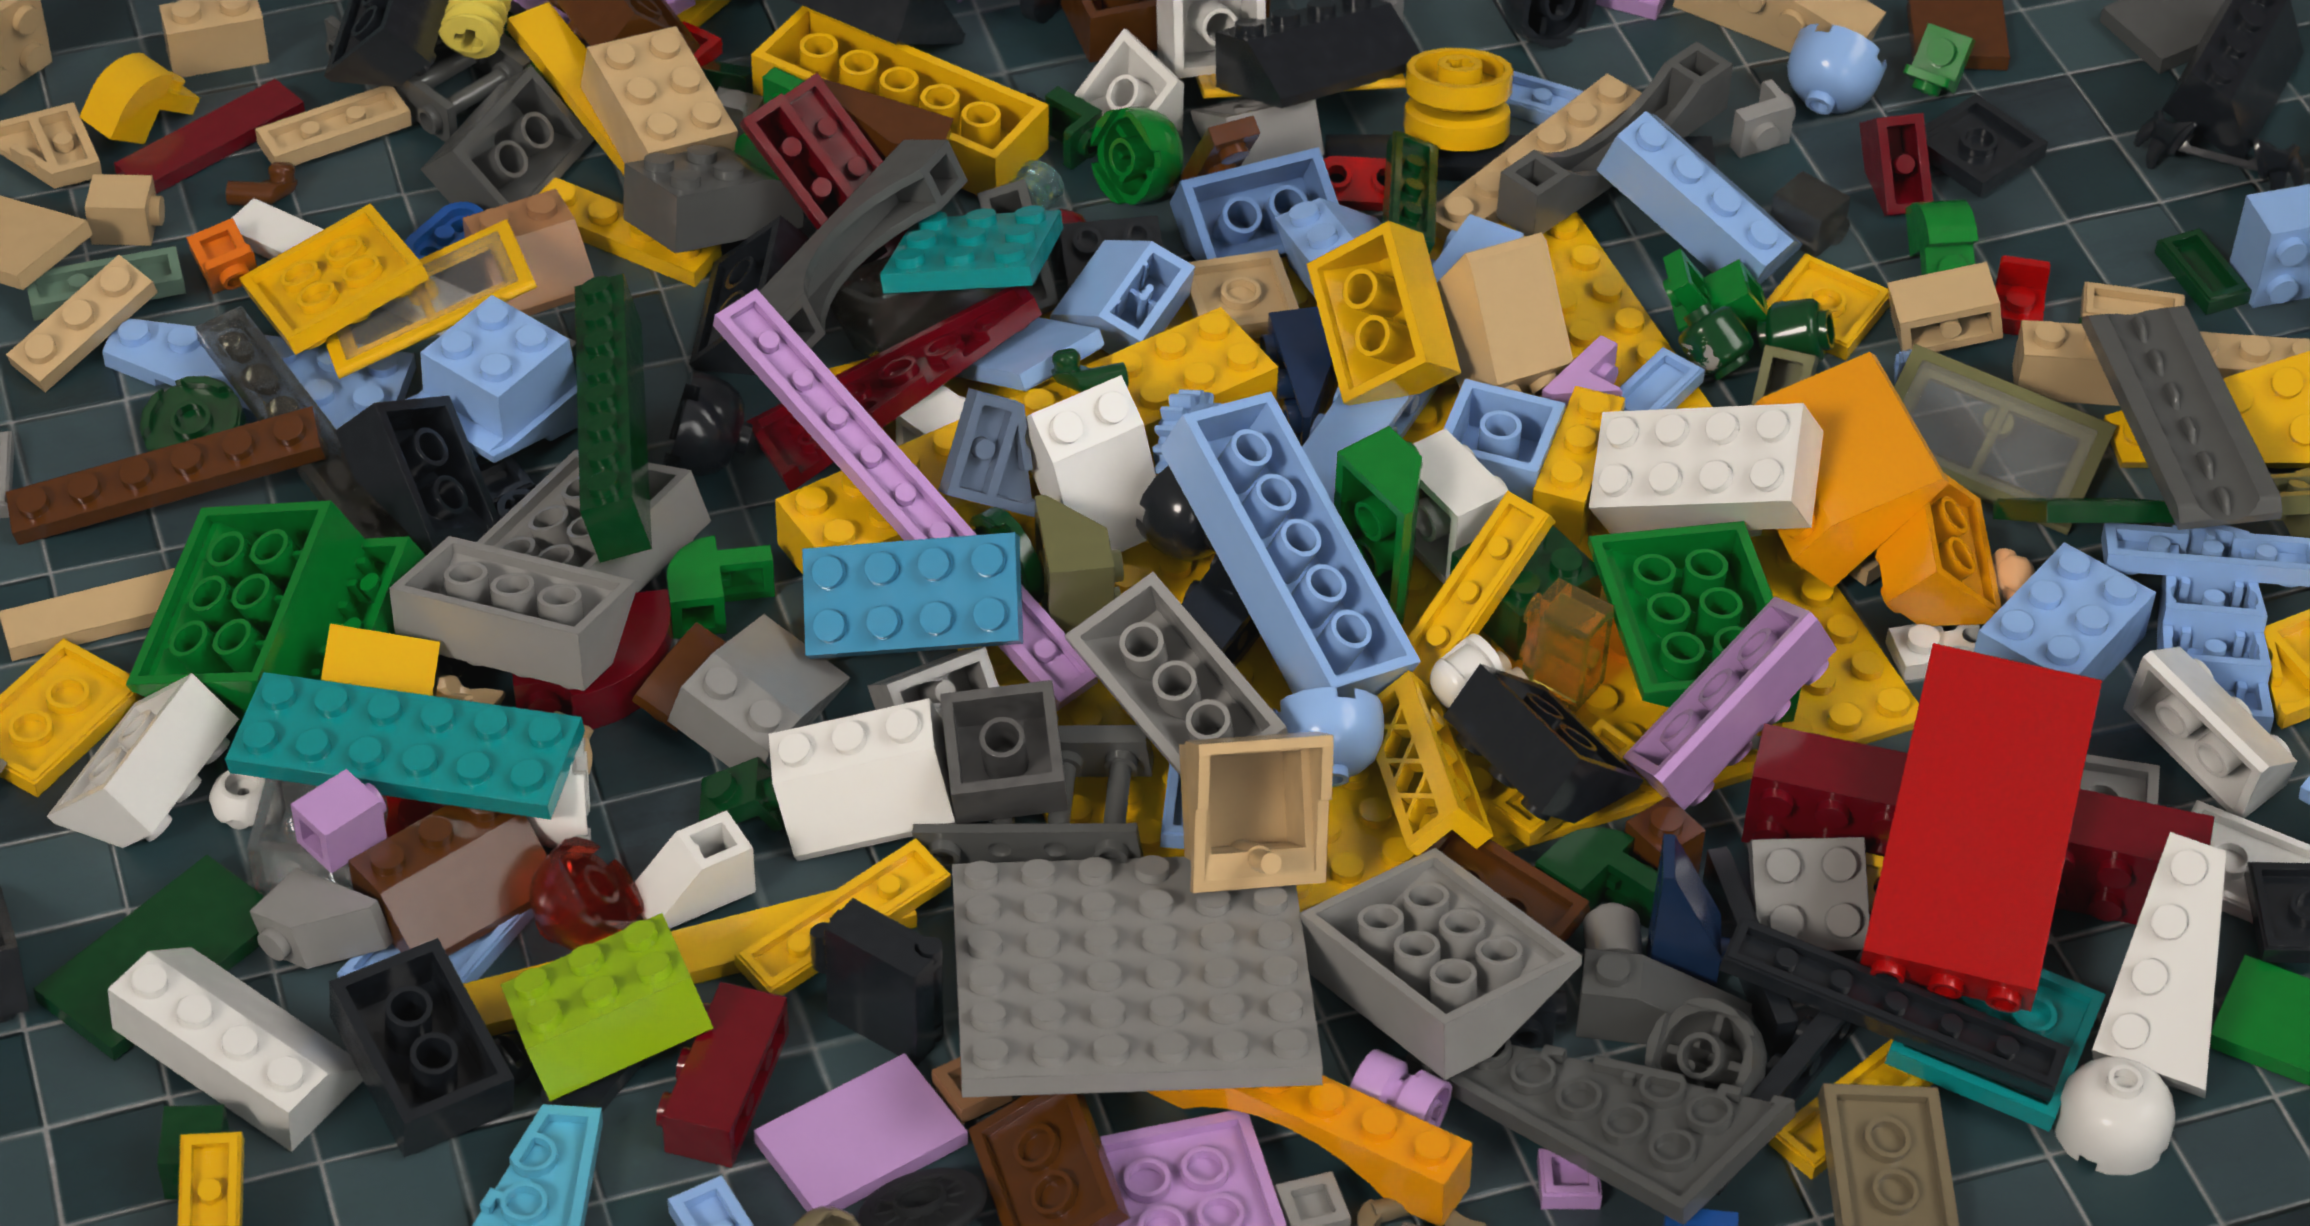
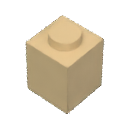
[84,174,165,246]

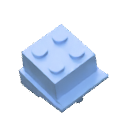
[405,295,578,463]

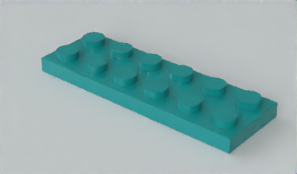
[225,672,585,820]

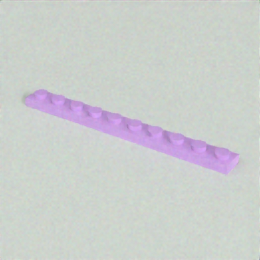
[713,288,1099,711]

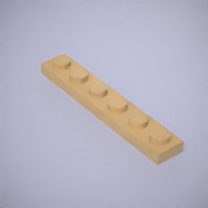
[1435,73,1642,242]

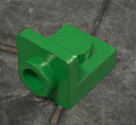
[1903,23,1976,97]

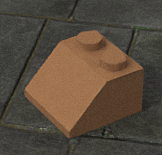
[462,189,594,316]

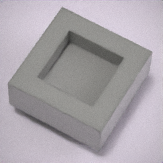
[1275,1171,1351,1226]

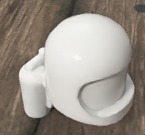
[1430,634,1529,709]

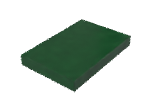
[1993,498,2175,523]

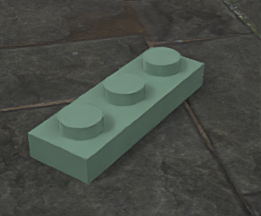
[27,246,186,321]

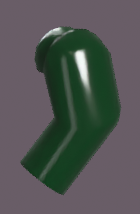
[1051,348,1129,393]

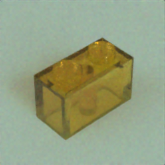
[1519,578,1614,713]

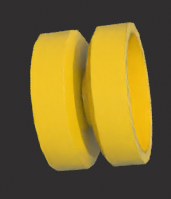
[1403,48,1513,151]

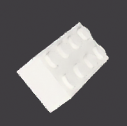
[1589,403,1824,534]

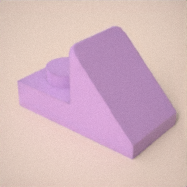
[1541,335,1622,410]

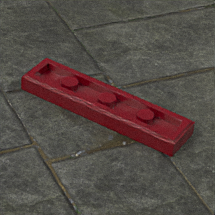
[114,79,305,194]

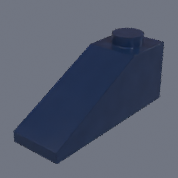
[1646,834,1731,987]

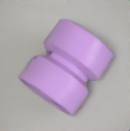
[1350,1049,1452,1127]

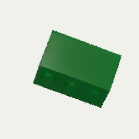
[1334,426,1422,625]

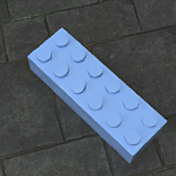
[1160,391,1421,698]

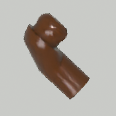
[226,162,298,206]

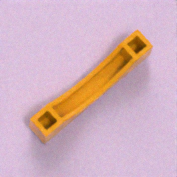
[1146,1075,1473,1226]

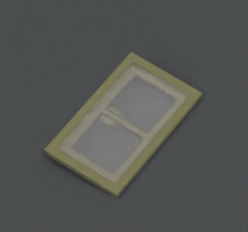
[1894,344,2117,535]

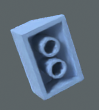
[1274,197,1382,299]

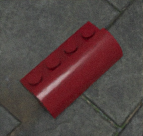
[739,73,908,287]

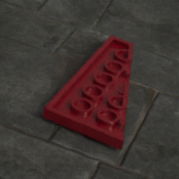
[746,286,1042,492]

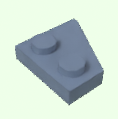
[938,388,1035,517]

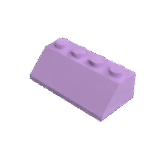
[1622,597,1837,810]

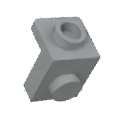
[1730,79,1796,158]

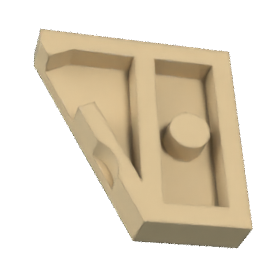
[0,102,102,189]

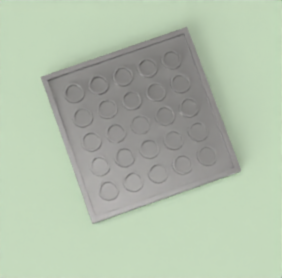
[952,855,1323,1098]

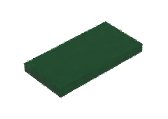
[33,855,265,1061]

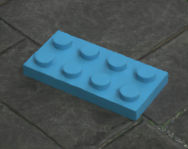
[802,532,1024,659]

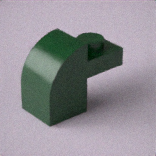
[1535,827,1657,929]

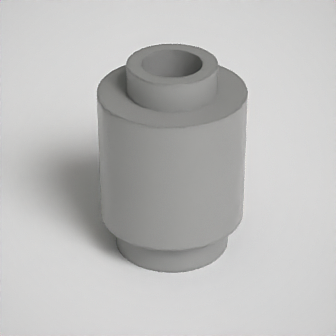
[1583,903,1643,955]

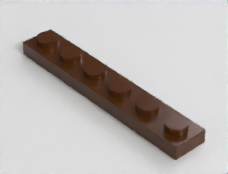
[6,406,326,545]

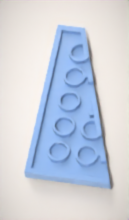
[102,318,416,458]

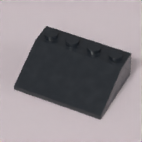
[791,0,965,45]

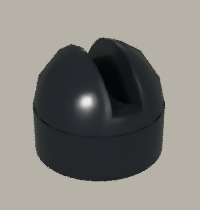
[494,1034,533,1085]

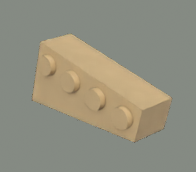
[1672,0,1886,53]

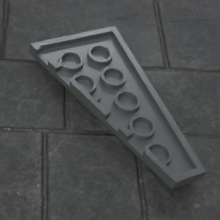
[1406,1039,1795,1225]

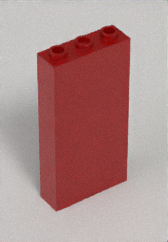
[1860,643,2102,1012]

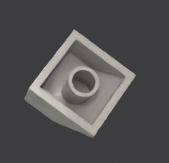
[1191,98,1325,166]

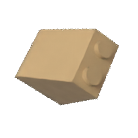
[1437,232,1573,397]

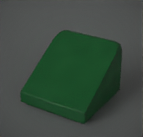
[701,61,753,93]

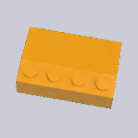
[1754,352,1950,588]

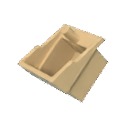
[1179,731,1334,893]

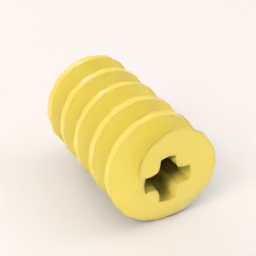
[438,0,512,59]

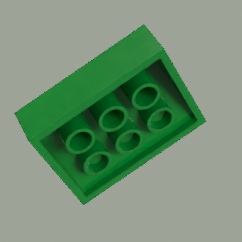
[1587,521,1801,723]

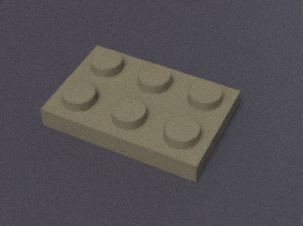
[1817,1083,1959,1226]

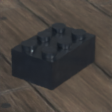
[329,938,514,1157]

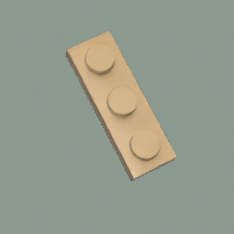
[255,86,412,166]
[6,255,158,393]

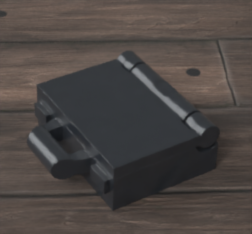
[810,898,944,1066]

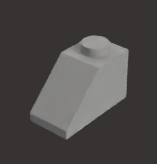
[249,868,394,969]

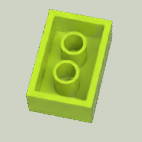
[500,913,713,1101]

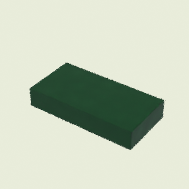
[2154,228,2252,315]

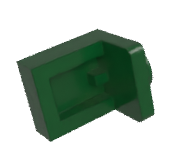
[1045,86,1102,170]
[699,757,785,832]

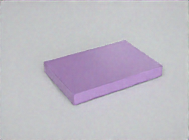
[753,1053,968,1211]

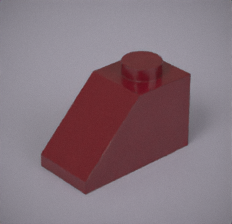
[1859,113,1933,216]

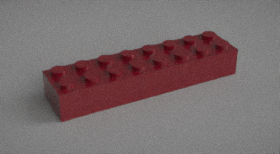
[1741,723,2215,925]

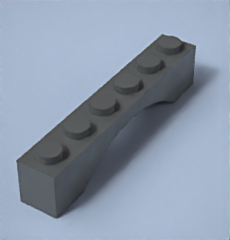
[1496,41,1733,236]
[759,140,968,349]

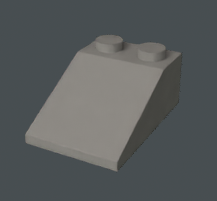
[668,614,850,769]

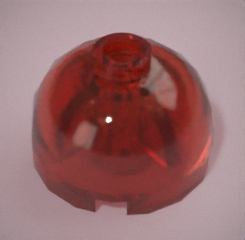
[529,837,644,951]

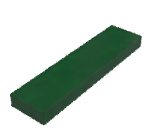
[1382,130,1438,254]

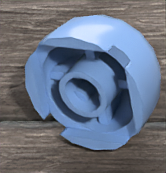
[1787,24,1887,115]
[1273,687,1384,787]

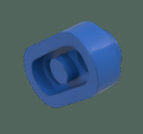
[404,202,483,278]

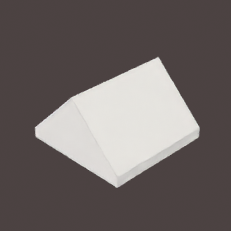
[1074,29,1184,137]

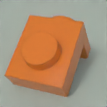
[186,218,257,294]

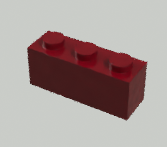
[656,982,789,1168]

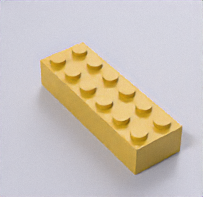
[751,6,1049,196]

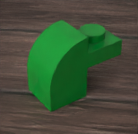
[1905,200,1978,275]
[1663,248,1768,333]
[667,535,775,639]

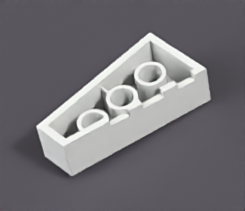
[2092,832,2227,1098]

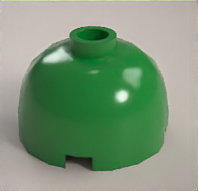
[1090,106,1184,205]

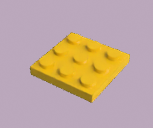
[239,203,430,355]

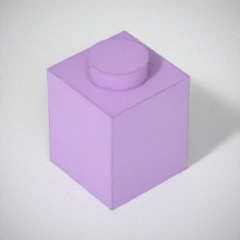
[291,769,387,874]

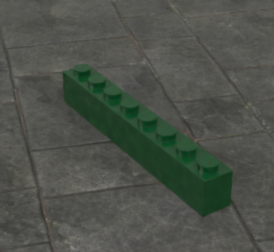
[574,273,652,563]

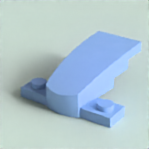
[2101,523,2310,734]

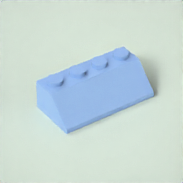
[1596,111,1803,284]

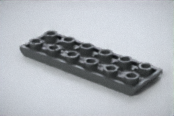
[2081,306,2283,530]

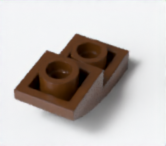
[632,622,726,732]

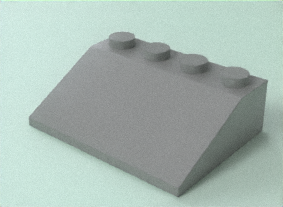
[477,449,711,592]
[1300,848,1582,1080]

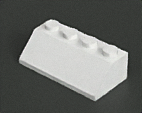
[108,947,363,1152]

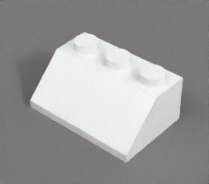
[2123,646,2297,819]
[47,674,239,848]
[768,698,956,862]

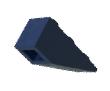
[1260,306,1337,446]

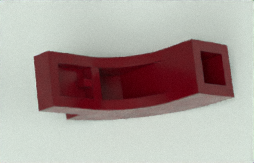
[512,589,673,729]

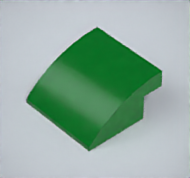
[126,500,426,726]

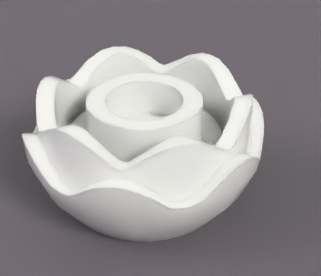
[209,770,280,830]

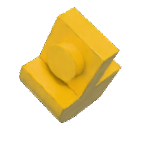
[79,53,200,144]

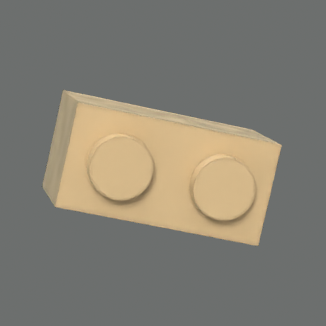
[159,0,270,78]
[1887,261,2003,352]

